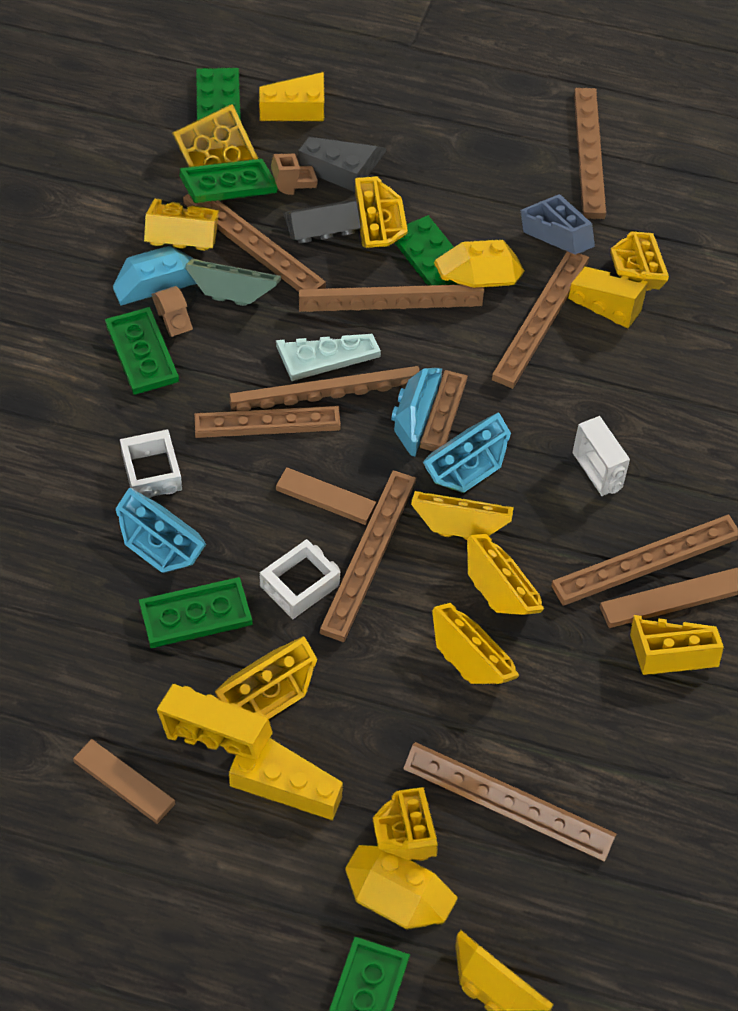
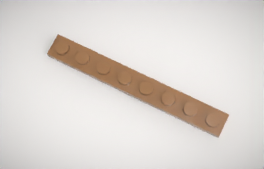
[574,88,606,219]
[183,194,326,292]
[492,251,589,389]
[299,285,484,312]
[229,366,420,411]
[320,470,416,642]
[551,515,738,606]
[403,742,616,862]

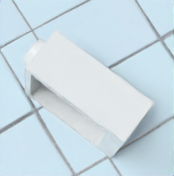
[572,416,630,496]
[120,429,182,498]
[260,539,340,619]

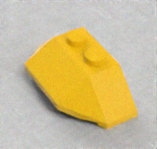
[355,177,408,248]
[610,232,669,291]
[434,240,524,288]
[411,491,514,540]
[467,534,544,615]
[432,603,519,684]
[215,636,317,719]
[373,787,437,861]
[345,845,458,929]
[455,930,553,1011]

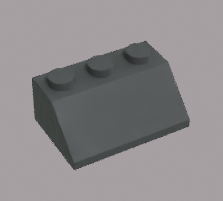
[283,200,361,243]

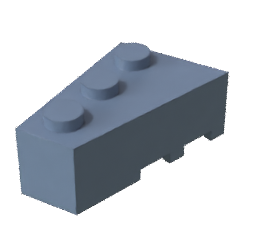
[520,194,595,254]

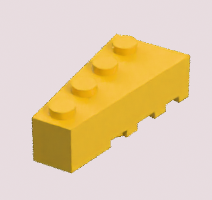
[157,684,273,759]
[229,738,343,820]

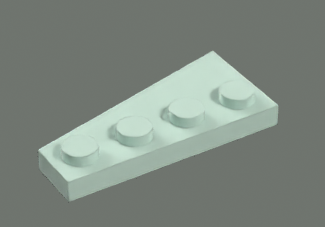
[276,334,381,381]

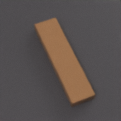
[420,370,468,451]
[276,467,376,525]
[73,739,175,824]

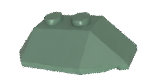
[186,259,281,305]

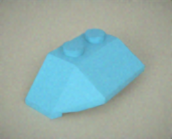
[113,246,197,306]
[391,368,442,456]
[423,412,511,493]
[116,488,206,573]

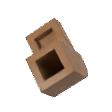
[271,154,318,195]
[151,286,193,337]

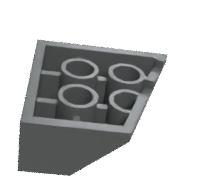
[299,137,386,192]

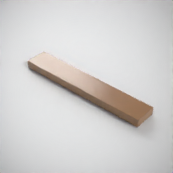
[194,406,340,438]
[600,568,738,628]

